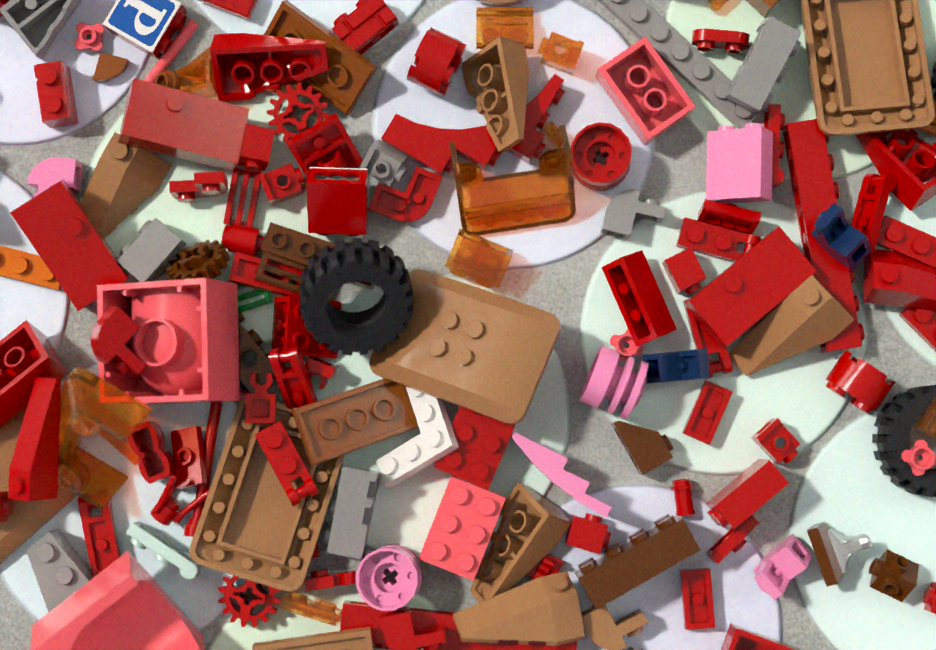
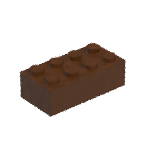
[574,514,701,610]

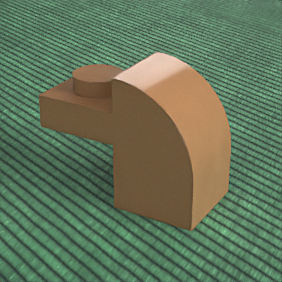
[581,605,648,650]

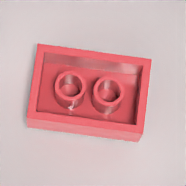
[595,36,696,146]
[419,475,506,581]

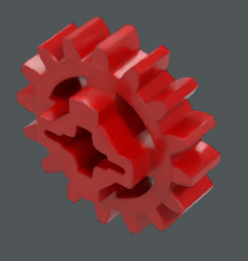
[267,83,330,143]
[218,575,282,627]

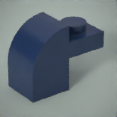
[811,203,872,271]
[642,349,710,384]

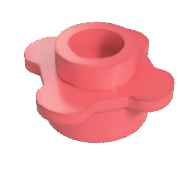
[74,22,104,52]
[610,329,643,362]
[901,440,936,476]

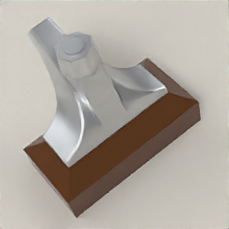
[807,522,872,586]

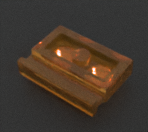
[476,7,534,49]
[279,591,342,626]

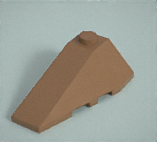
[461,36,529,153]
[80,132,172,239]
[729,275,855,376]
[470,482,572,603]
[453,571,585,646]

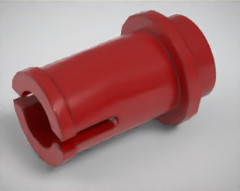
[670,479,695,516]

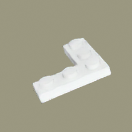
[376,387,459,488]

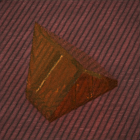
[175,46,218,98]

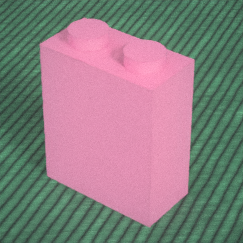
[706,123,773,204]

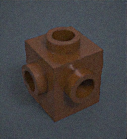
[869,549,919,602]

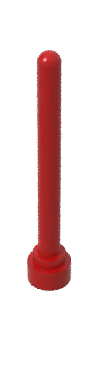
[184,402,222,537]

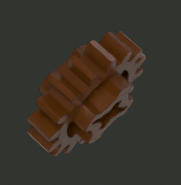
[166,240,230,280]

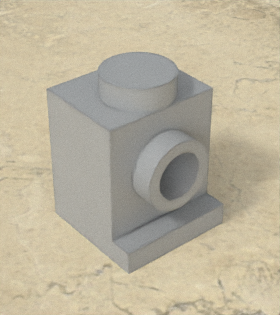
[360,139,408,187]

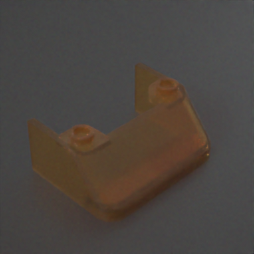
[449,125,576,236]
[58,368,152,510]

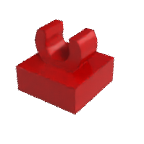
[305,357,339,390]
[526,553,564,579]

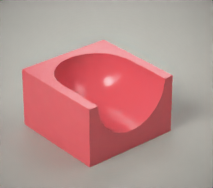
[97,278,240,405]
[31,551,206,650]

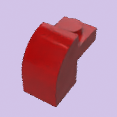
[91,307,146,374]
[380,609,447,650]

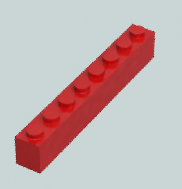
[782,119,865,353]
[340,600,577,650]

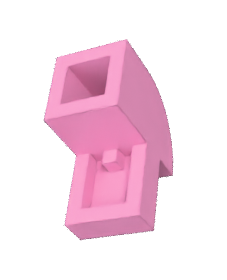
[27,157,83,197]
[753,534,813,600]

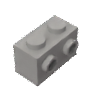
[117,217,187,282]

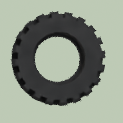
[299,238,414,355]
[872,385,936,497]

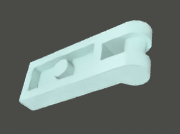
[126,521,202,580]

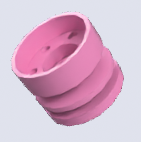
[579,345,649,420]
[356,544,423,611]

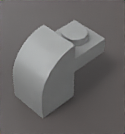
[600,189,666,239]

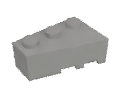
[0,0,81,60]
[725,16,801,113]
[323,465,380,560]
[26,529,94,612]

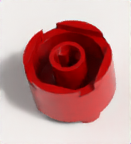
[407,27,467,96]
[825,350,895,414]

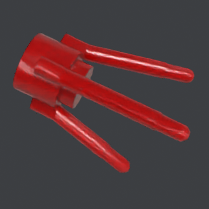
[151,474,210,526]

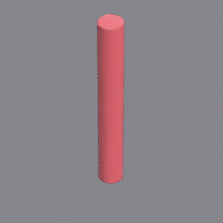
[144,19,199,83]

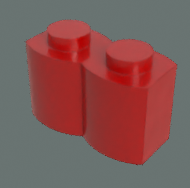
[127,421,175,484]

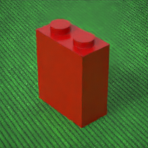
[706,459,789,529]

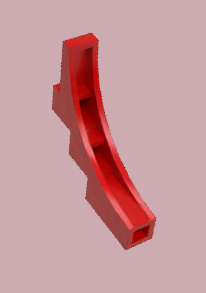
[381,74,565,176]

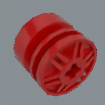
[570,122,632,191]

